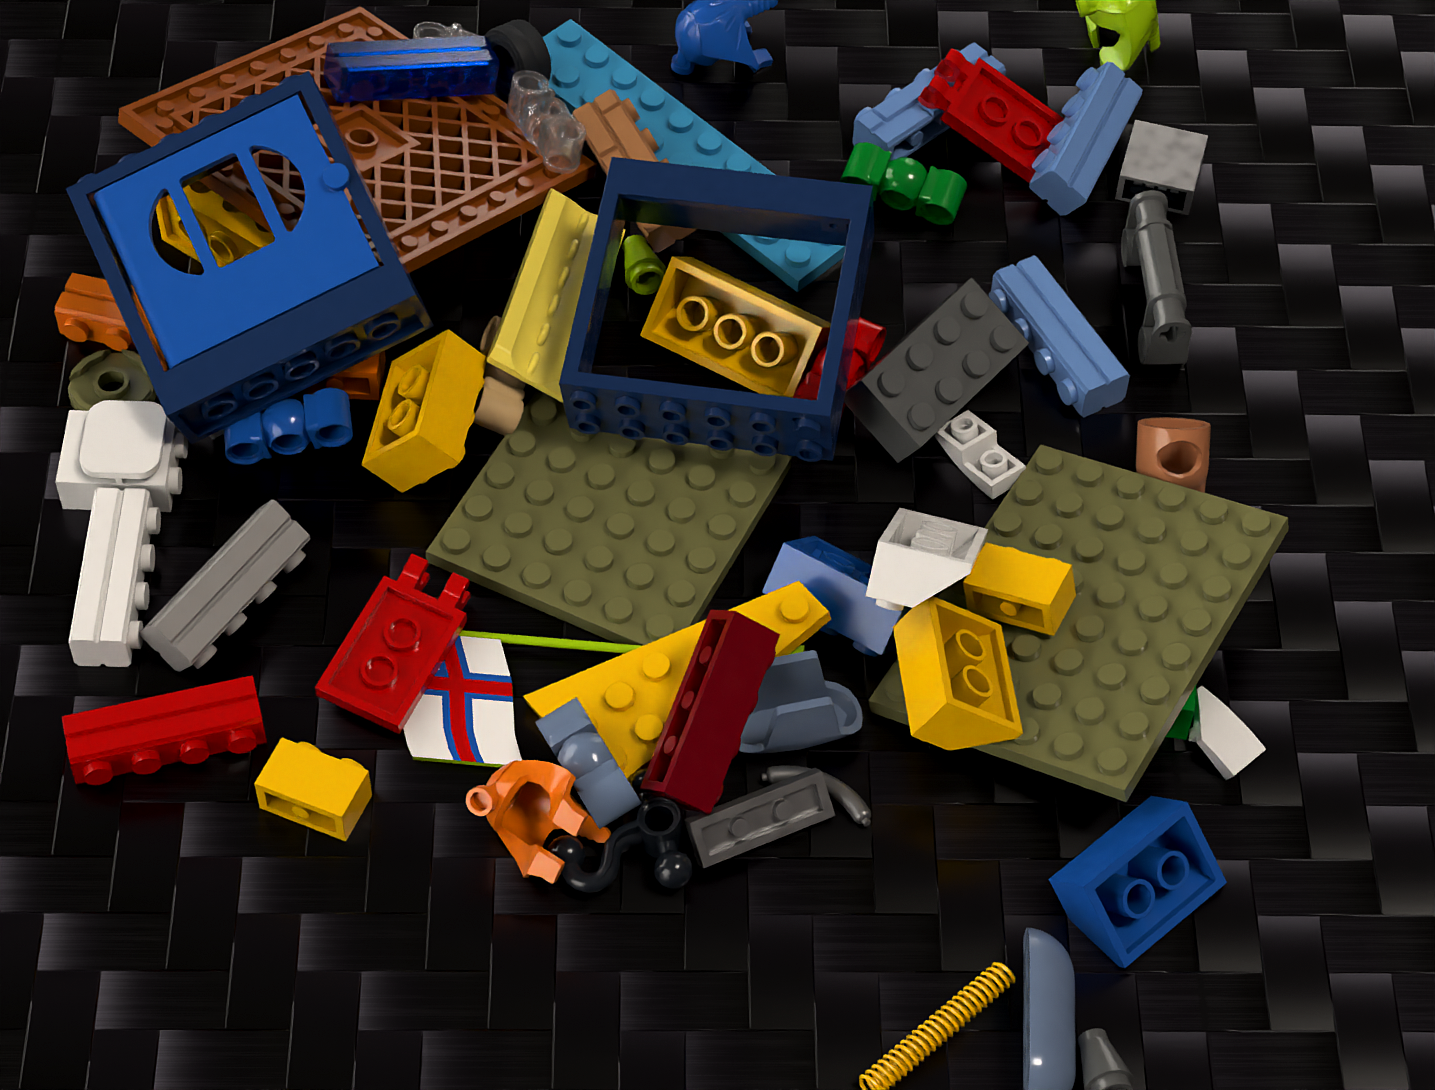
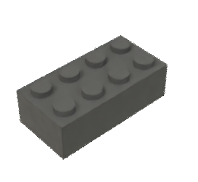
[844,278,1029,463]

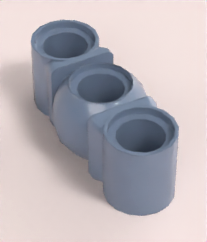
[535,697,642,829]

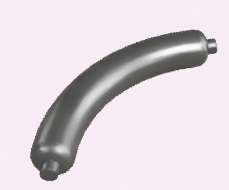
[761,766,871,826]

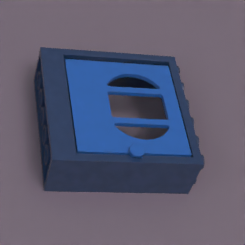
[66,71,434,444]

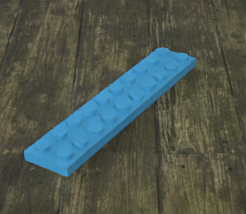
[539,19,845,292]

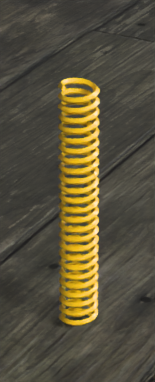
[859,962,1015,1090]

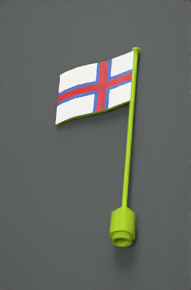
[403,630,805,768]

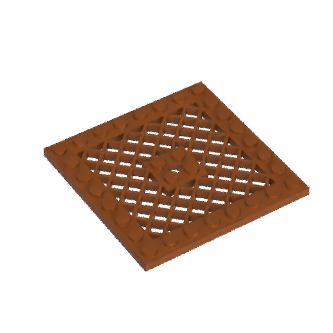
[118,6,597,273]

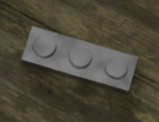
[684,768,835,868]

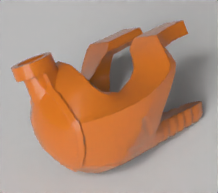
[466,760,611,884]

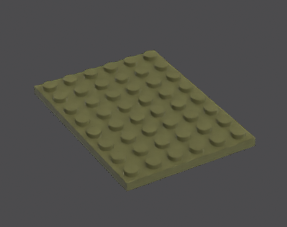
[868,445,1289,802]

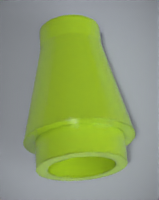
[622,235,666,295]

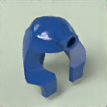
[671,0,778,75]

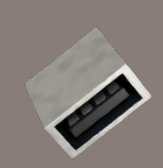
[1115,120,1208,215]

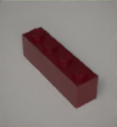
[640,610,780,814]

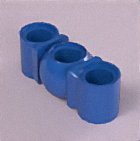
[224,388,353,465]

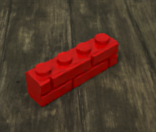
[62,675,267,785]

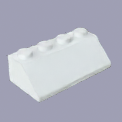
[866,508,988,611]

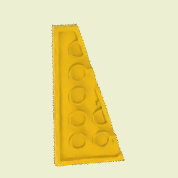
[523,581,831,783]

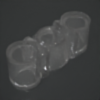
[506,70,586,174]

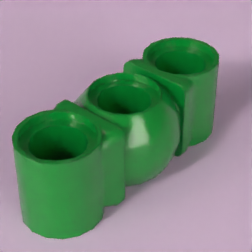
[840,142,967,225]

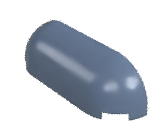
[1023,927,1076,1090]

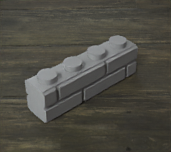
[139,500,310,672]

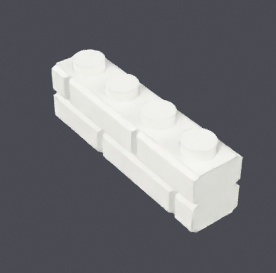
[69,487,161,667]

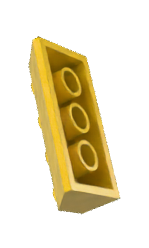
[640,256,831,398]

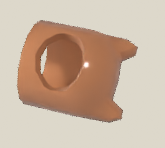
[1136,417,1211,493]

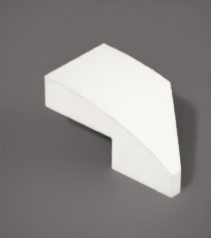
[1189,686,1266,780]

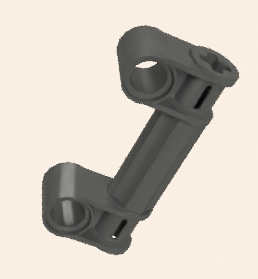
[1121,190,1192,365]

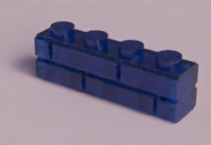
[323,36,499,103]

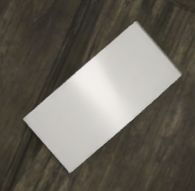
[934,410,1026,500]

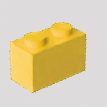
[963,542,1076,636]
[254,738,372,841]

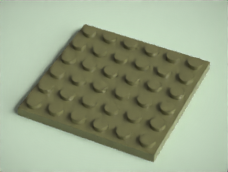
[426,389,792,646]

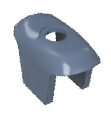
[739,650,863,754]

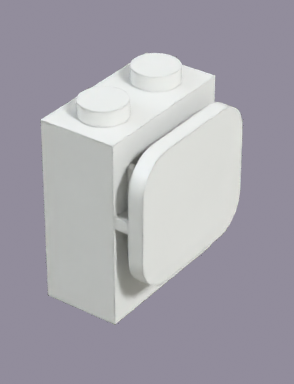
[55,400,188,512]

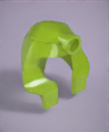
[1075,0,1161,72]

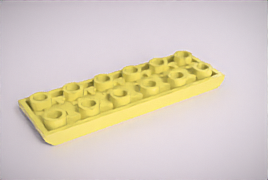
[486,188,626,403]

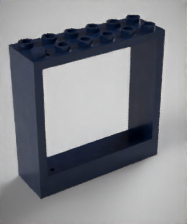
[559,157,874,462]

